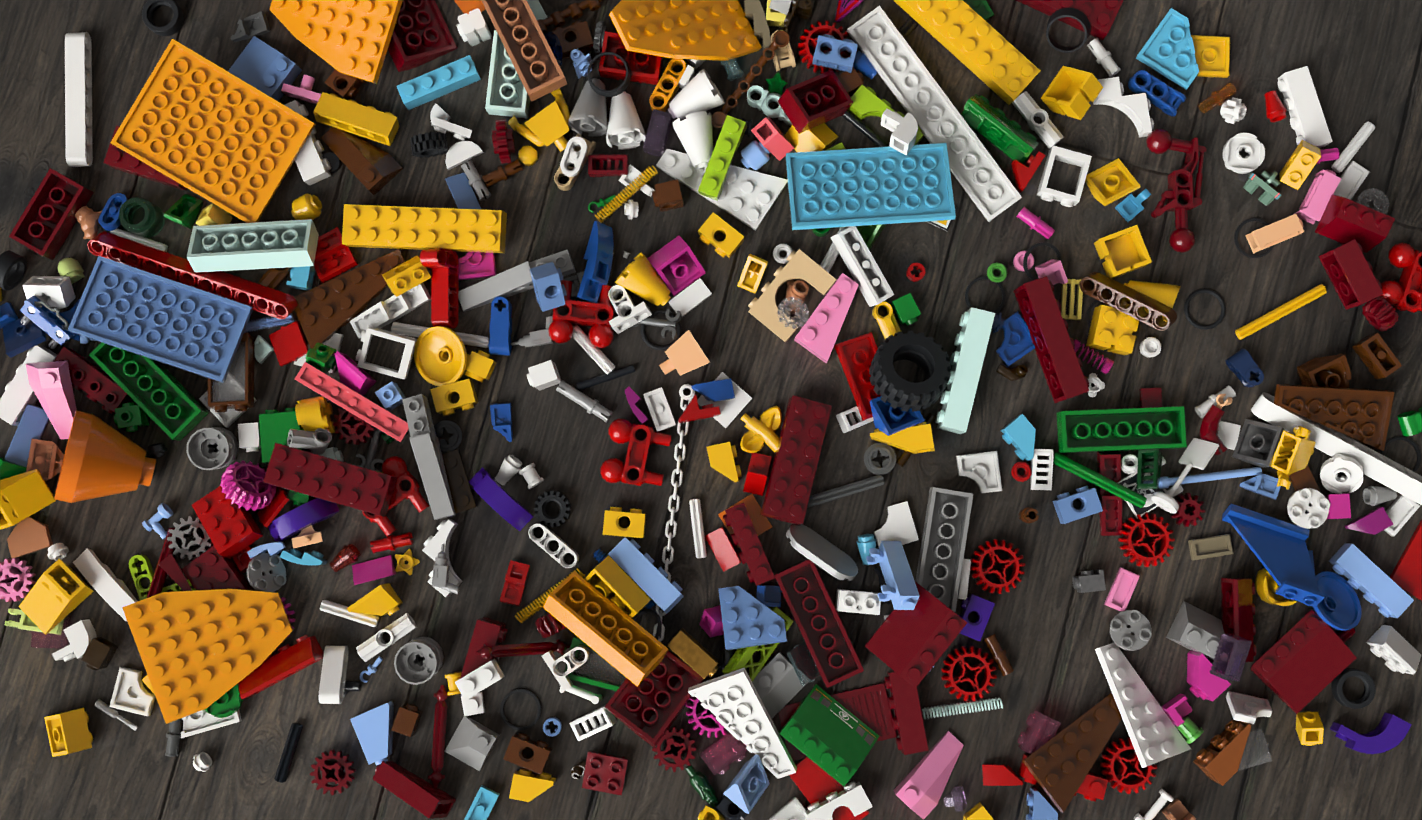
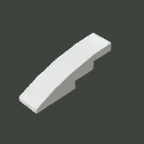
[350,283,431,339]
[73,548,138,622]

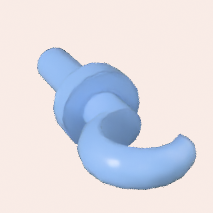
[360,656,383,683]

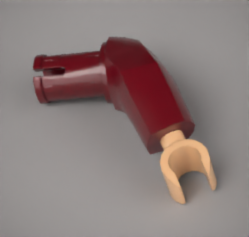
[1199,394,1233,456]

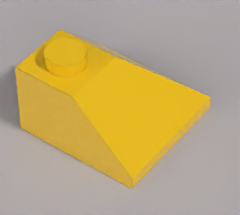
[346,583,403,616]

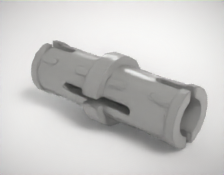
[461,160,491,201]

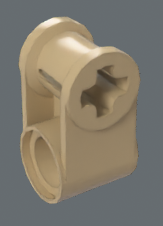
[771,30,796,72]

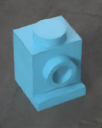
[286,266,316,291]

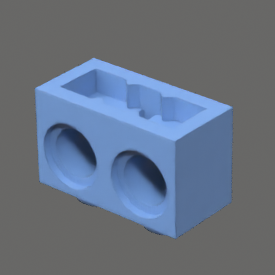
[812,34,858,73]

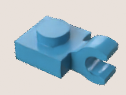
[1115,189,1151,222]

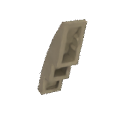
[743,0,772,57]

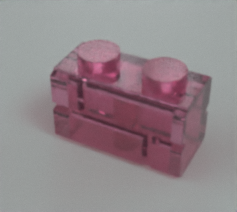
[1017,710,1061,754]
[700,732,748,775]

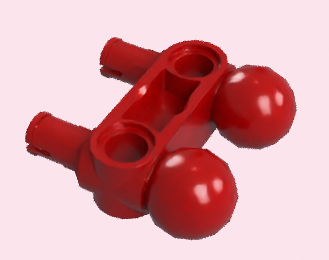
[1379,243,1422,313]
[548,280,614,348]
[600,418,672,486]
[362,456,429,537]

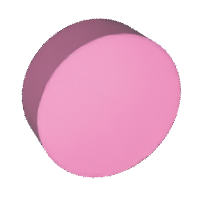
[1013,251,1034,272]

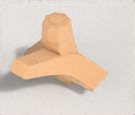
[291,525,323,549]

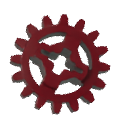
[492,119,515,164]
[333,408,377,445]
[652,726,697,772]
[310,749,356,795]

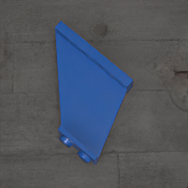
[1222,504,1325,607]

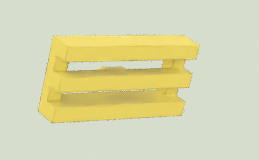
[1060,278,1083,320]

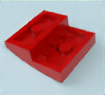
[314,227,358,283]

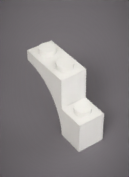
[1093,77,1154,138]
[422,519,462,597]

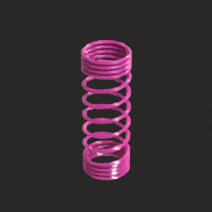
[1074,339,1114,374]

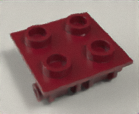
[582,751,628,796]

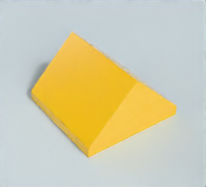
[785,123,838,152]

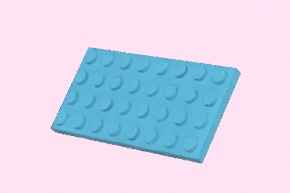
[786,143,956,230]

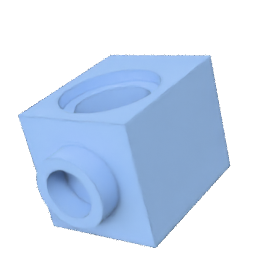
[375,381,406,411]

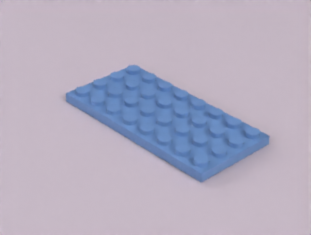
[68,256,253,383]

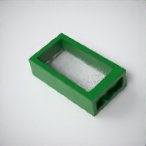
[564,636,626,691]

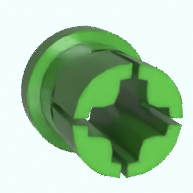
[1175,716,1204,744]

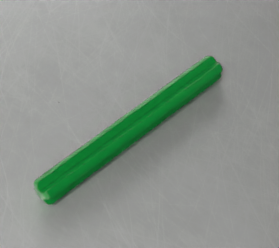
[1053,453,1147,508]

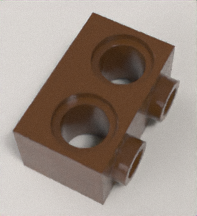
[325,69,367,100]

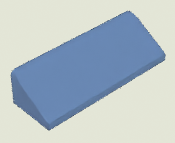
[445,173,482,210]
[5,404,49,467]

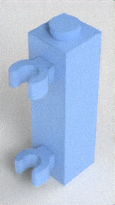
[866,541,920,610]

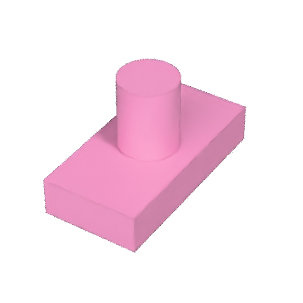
[281,75,321,105]

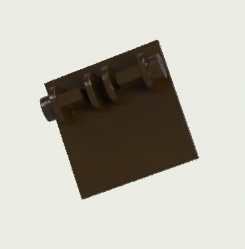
[783,0,813,34]

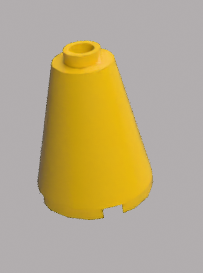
[615,252,671,306]
[1124,280,1181,322]

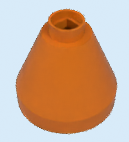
[54,411,156,503]

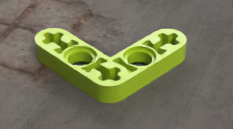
[129,555,195,601]

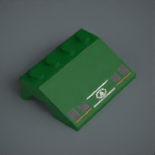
[961,94,1039,164]
[778,684,879,787]

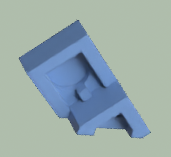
[1239,474,1281,500]
[247,541,285,559]

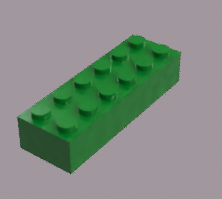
[89,342,209,441]
[1056,406,1187,453]

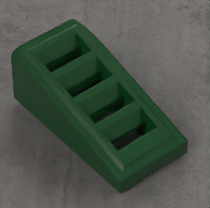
[1137,448,1162,490]

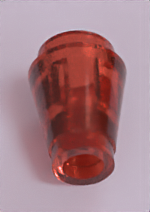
[330,544,360,572]

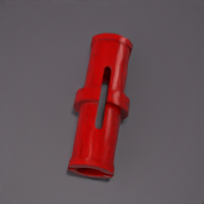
[370,532,413,553]

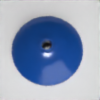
[1313,571,1361,631]

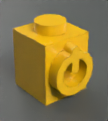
[465,350,497,382]
[1295,711,1324,746]

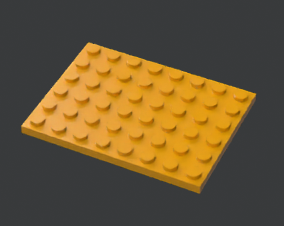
[110,39,316,223]

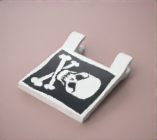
[1118,456,1183,519]

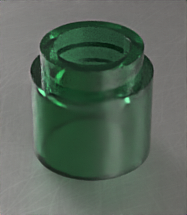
[119,197,165,238]

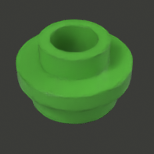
[987,263,1007,283]

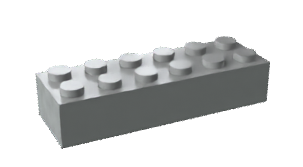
[916,487,973,612]

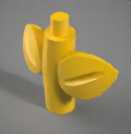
[740,406,782,453]

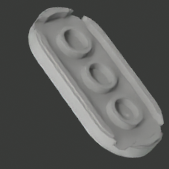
[786,524,858,581]

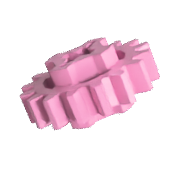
[0,558,36,602]

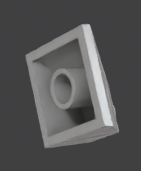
[445,716,500,771]

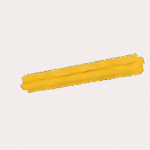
[1235,284,1327,340]

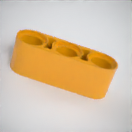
[650,58,686,115]

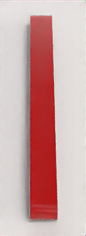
[87,231,297,319]

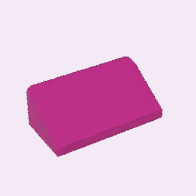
[352,555,396,585]

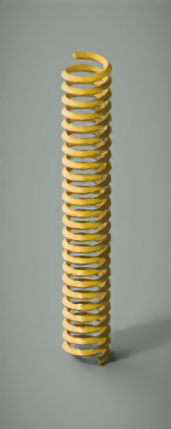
[595,165,658,223]
[515,568,585,623]

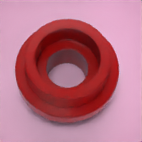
[1011,462,1032,482]

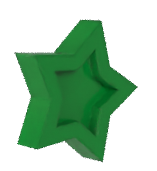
[766,72,787,96]

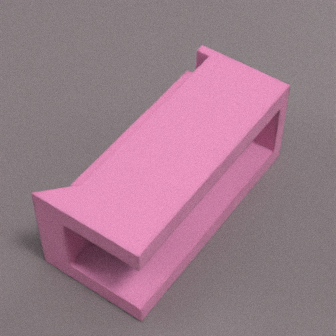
[1293,169,1342,225]

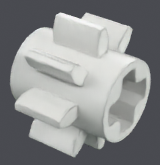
[1220,98,1247,124]

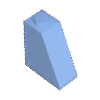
[350,701,394,766]

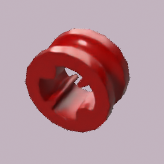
[906,263,926,282]

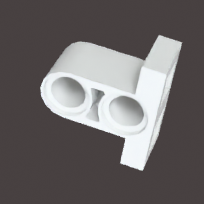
[608,285,652,334]
[542,645,590,691]

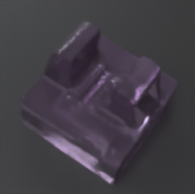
[943,786,967,812]

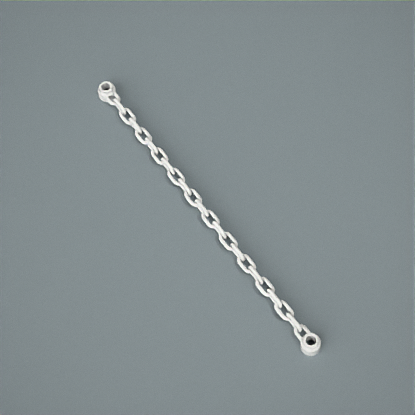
[653,384,695,642]

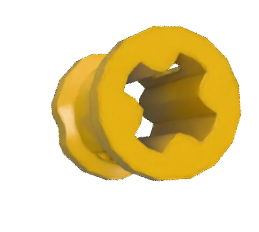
[445,671,462,695]

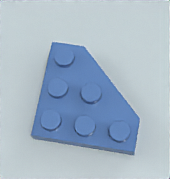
[719,586,788,650]

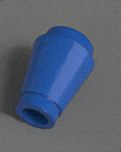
[853,51,877,79]

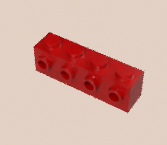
[1018,754,1108,802]

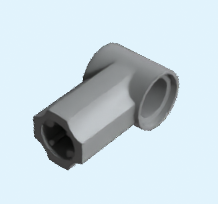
[287,428,332,455]

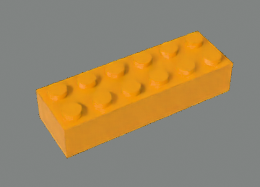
[543,571,668,687]

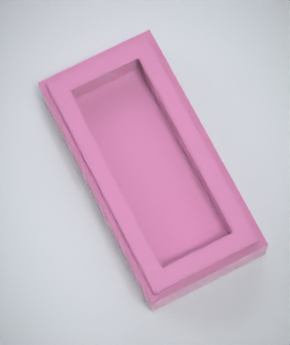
[1104,567,1140,612]

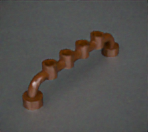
[537,0,603,34]
[712,30,790,128]

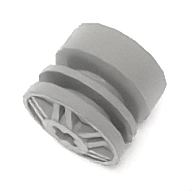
[186,427,239,470]
[394,636,444,685]

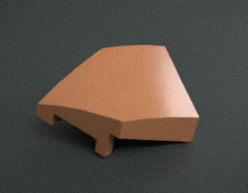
[26,439,64,481]
[7,516,53,559]

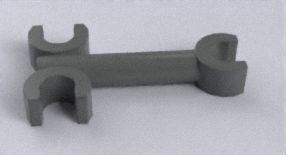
[630,309,682,340]
[355,426,384,473]

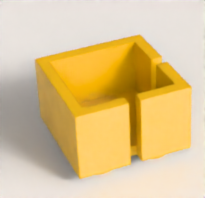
[1041,66,1103,120]
[1094,225,1152,279]
[1086,305,1139,356]

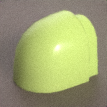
[58,258,85,284]

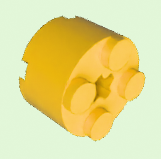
[295,396,335,433]
[1255,567,1297,606]

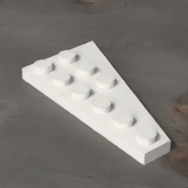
[688,668,797,779]

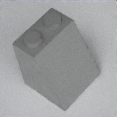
[1166,601,1226,660]

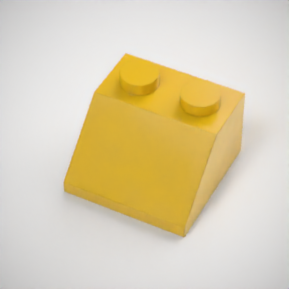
[44,708,93,757]

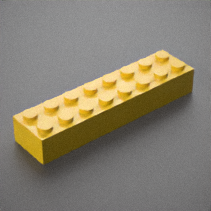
[893,0,1041,105]
[342,204,507,253]

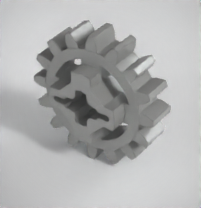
[167,516,212,561]

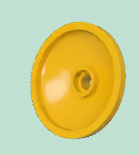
[414,326,467,386]

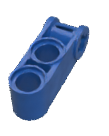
[1128,70,1186,117]
[489,296,512,356]

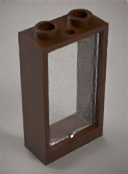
[208,333,254,412]

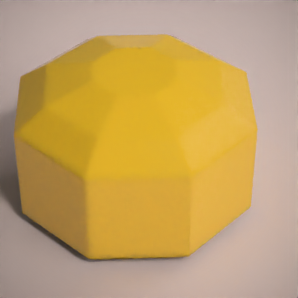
[518,146,538,166]

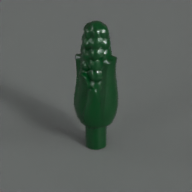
[685,764,718,807]

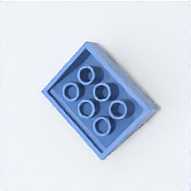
[228,36,302,102]

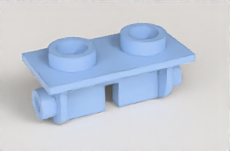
[570,49,593,79]

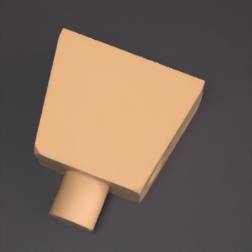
[659,330,710,375]

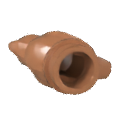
[75,206,102,240]
[786,279,809,315]

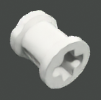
[519,463,544,489]

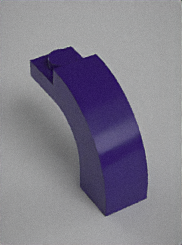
[469,467,533,531]
[268,498,340,542]
[1330,712,1412,754]

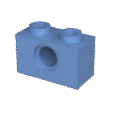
[529,262,567,312]
[1053,485,1103,524]

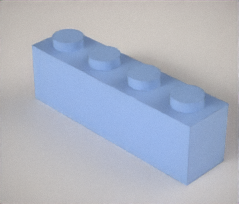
[608,537,684,614]
[1329,543,1414,618]

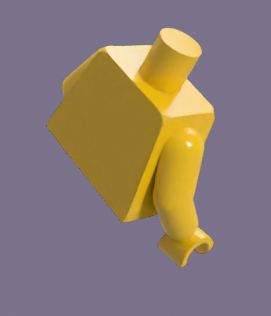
[508,88,570,152]
[1271,426,1315,490]

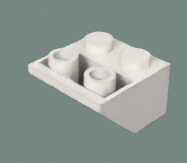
[1366,625,1421,675]

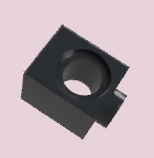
[716,795,748,820]

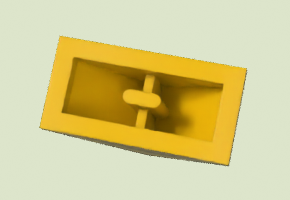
[737,254,768,293]

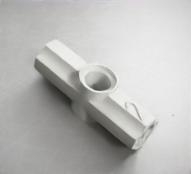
[1012,91,1064,149]
[356,613,417,662]

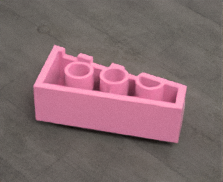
[794,273,859,363]

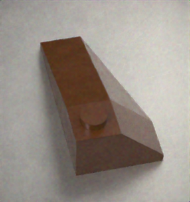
[321,127,403,195]
[1297,354,1351,436]

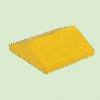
[1085,158,1140,206]

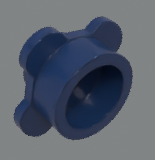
[991,312,1004,333]

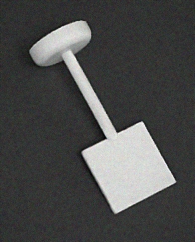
[1151,438,1219,513]

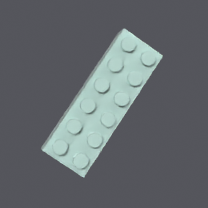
[187,219,319,273]
[935,307,995,434]

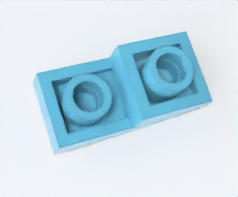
[280,548,327,565]

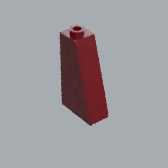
[373,761,457,819]

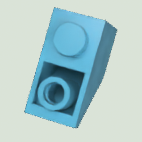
[1001,414,1036,461]

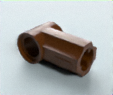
[258,267,292,290]

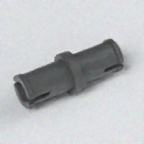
[165,718,182,757]

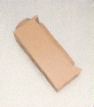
[1245,214,1304,254]

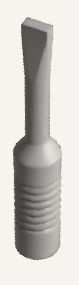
[94,699,138,731]

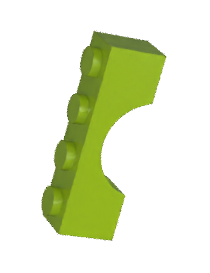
[848,85,924,145]
[698,115,747,201]

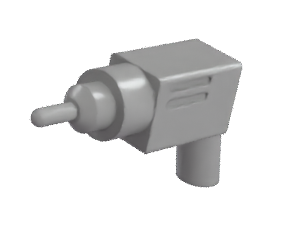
[511,316,553,348]
[432,544,459,595]

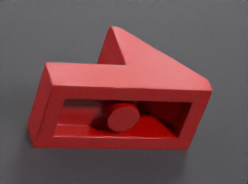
[1011,151,1046,193]
[678,394,721,423]
[743,453,772,496]

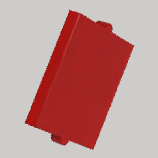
[269,321,309,367]
[257,487,289,527]

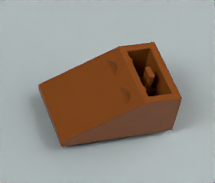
[1193,720,1251,786]

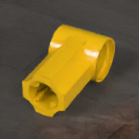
[872,302,901,339]

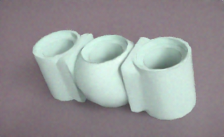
[747,85,793,126]

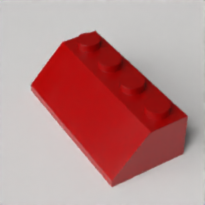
[238,634,324,699]

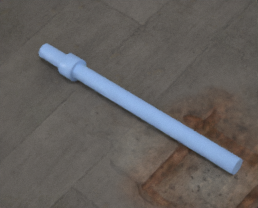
[1143,467,1262,489]

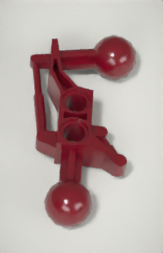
[1146,129,1207,253]

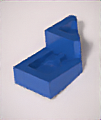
[692,378,735,402]
[490,402,513,442]

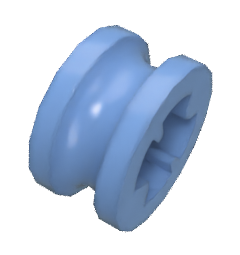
[543,717,562,737]

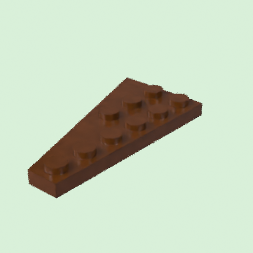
[294,249,406,348]
[1274,384,1395,451]
[1022,692,1122,813]

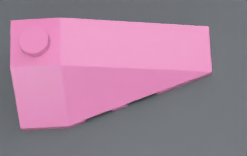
[26,361,77,439]
[893,731,964,820]

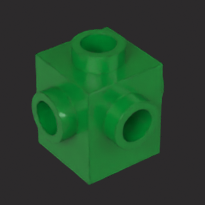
[306,342,336,374]
[114,403,149,432]

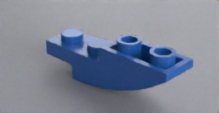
[577,221,614,303]

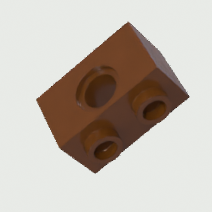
[549,21,594,60]
[652,179,684,212]
[1352,333,1402,380]
[503,732,552,774]

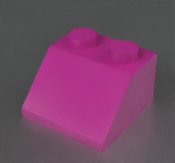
[647,236,706,296]
[1187,650,1231,701]

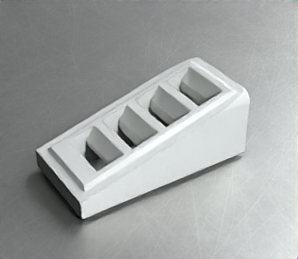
[836,406,874,433]
[1031,449,1054,490]
[569,705,617,741]

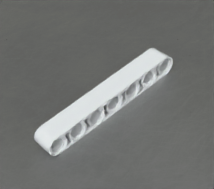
[65,32,93,167]

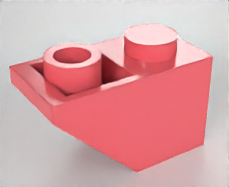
[751,117,795,161]

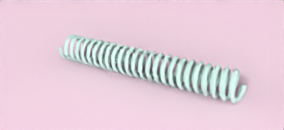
[922,697,1003,719]

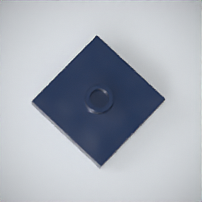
[2,317,46,358]

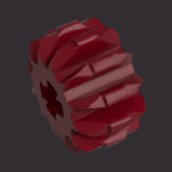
[1362,296,1399,332]
[1171,493,1206,527]
[535,613,566,638]

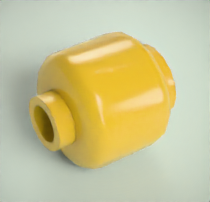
[291,193,322,220]

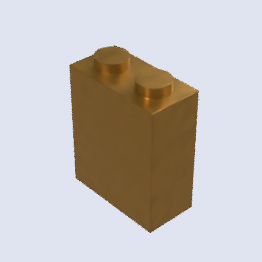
[667,628,718,679]

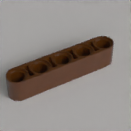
[1079,272,1177,331]

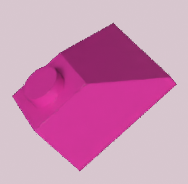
[335,351,376,396]

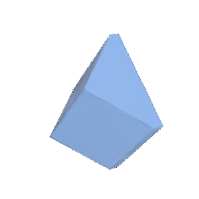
[723,754,770,814]

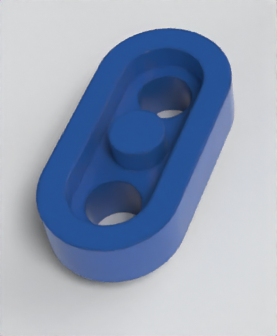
[98,193,130,231]

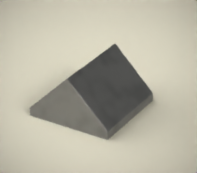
[1232,419,1284,468]

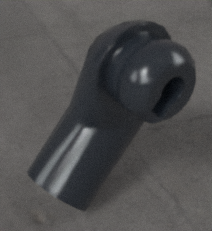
[343,680,362,698]

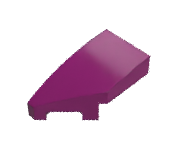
[625,386,649,425]
[1345,507,1393,535]

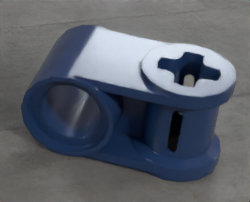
[1225,348,1264,387]

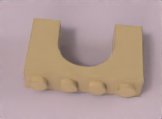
[748,249,837,342]

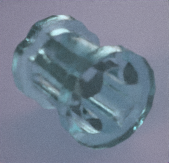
[721,58,744,81]

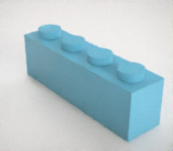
[396,55,481,110]

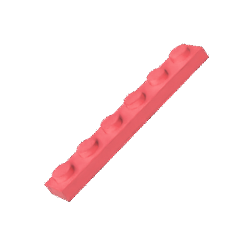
[295,362,409,442]

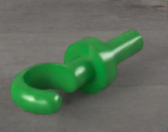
[588,194,616,213]

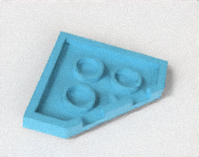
[1136,8,1199,90]

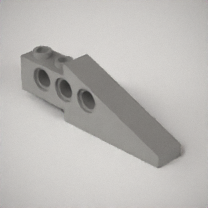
[458,250,576,312]
[402,394,455,520]

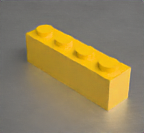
[313,92,399,146]

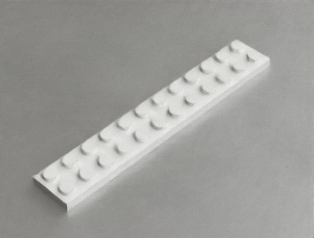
[847,5,1022,222]

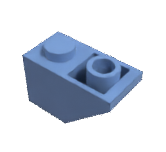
[1026,787,1058,820]

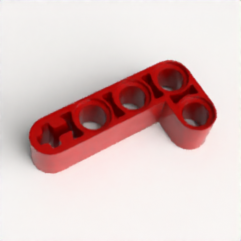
[420,248,459,329]

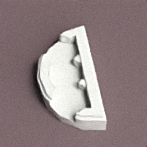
[445,141,484,170]
[958,559,971,600]

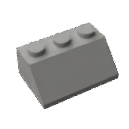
[752,652,809,719]

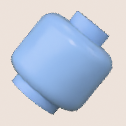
[741,140,771,170]

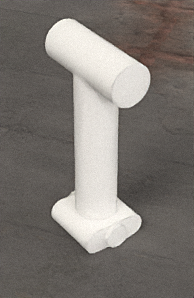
[559,685,603,704]
[1133,789,1174,820]

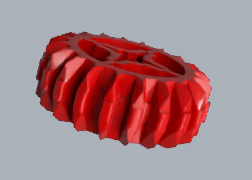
[798,20,850,74]
[1118,512,1175,567]
[970,539,1025,594]
[941,646,997,701]
[1100,737,1157,794]

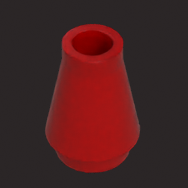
[1264,91,1287,122]

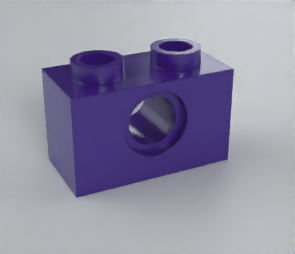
[960,593,995,641]

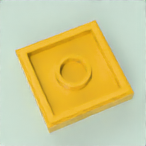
[1191,35,1230,78]

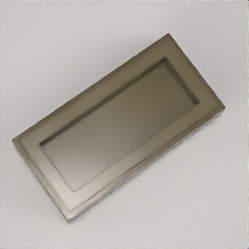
[1188,534,1234,560]

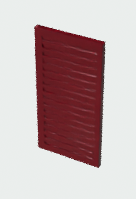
[778,683,897,761]

